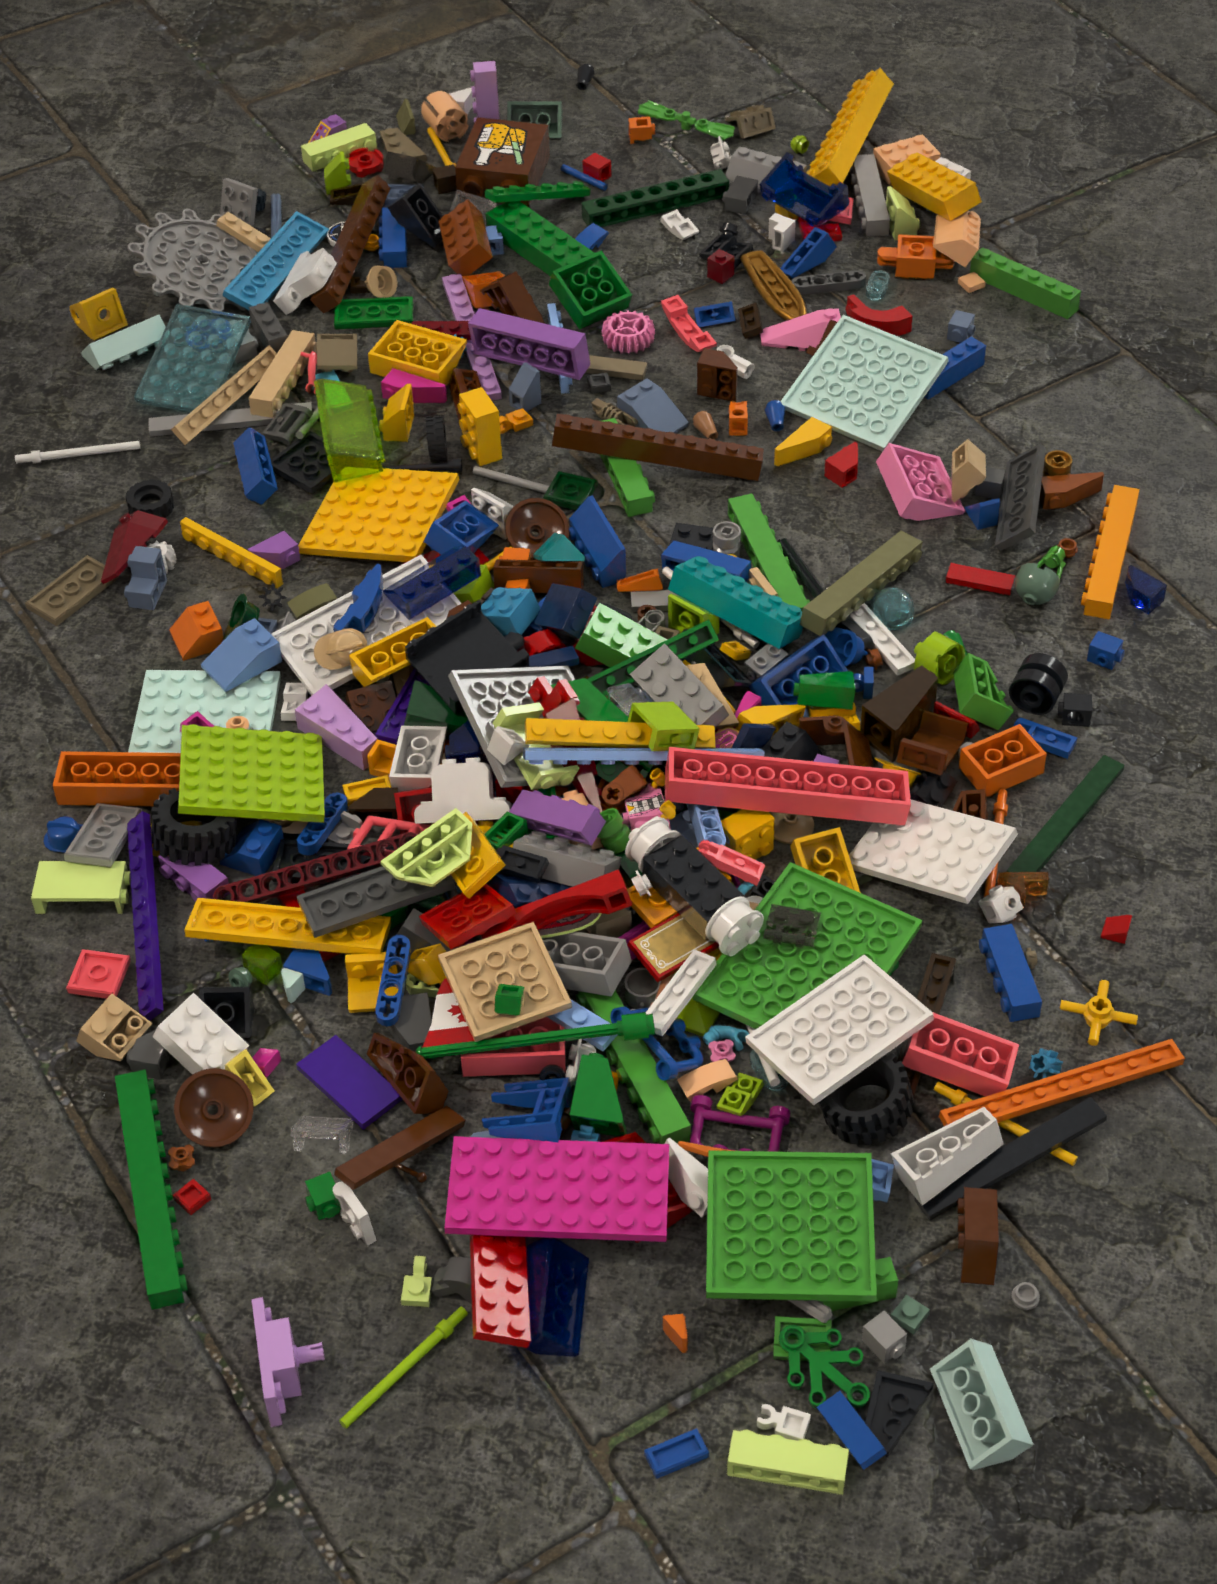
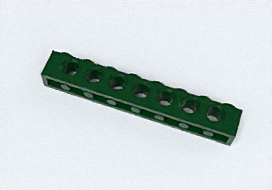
[581,169,729,227]

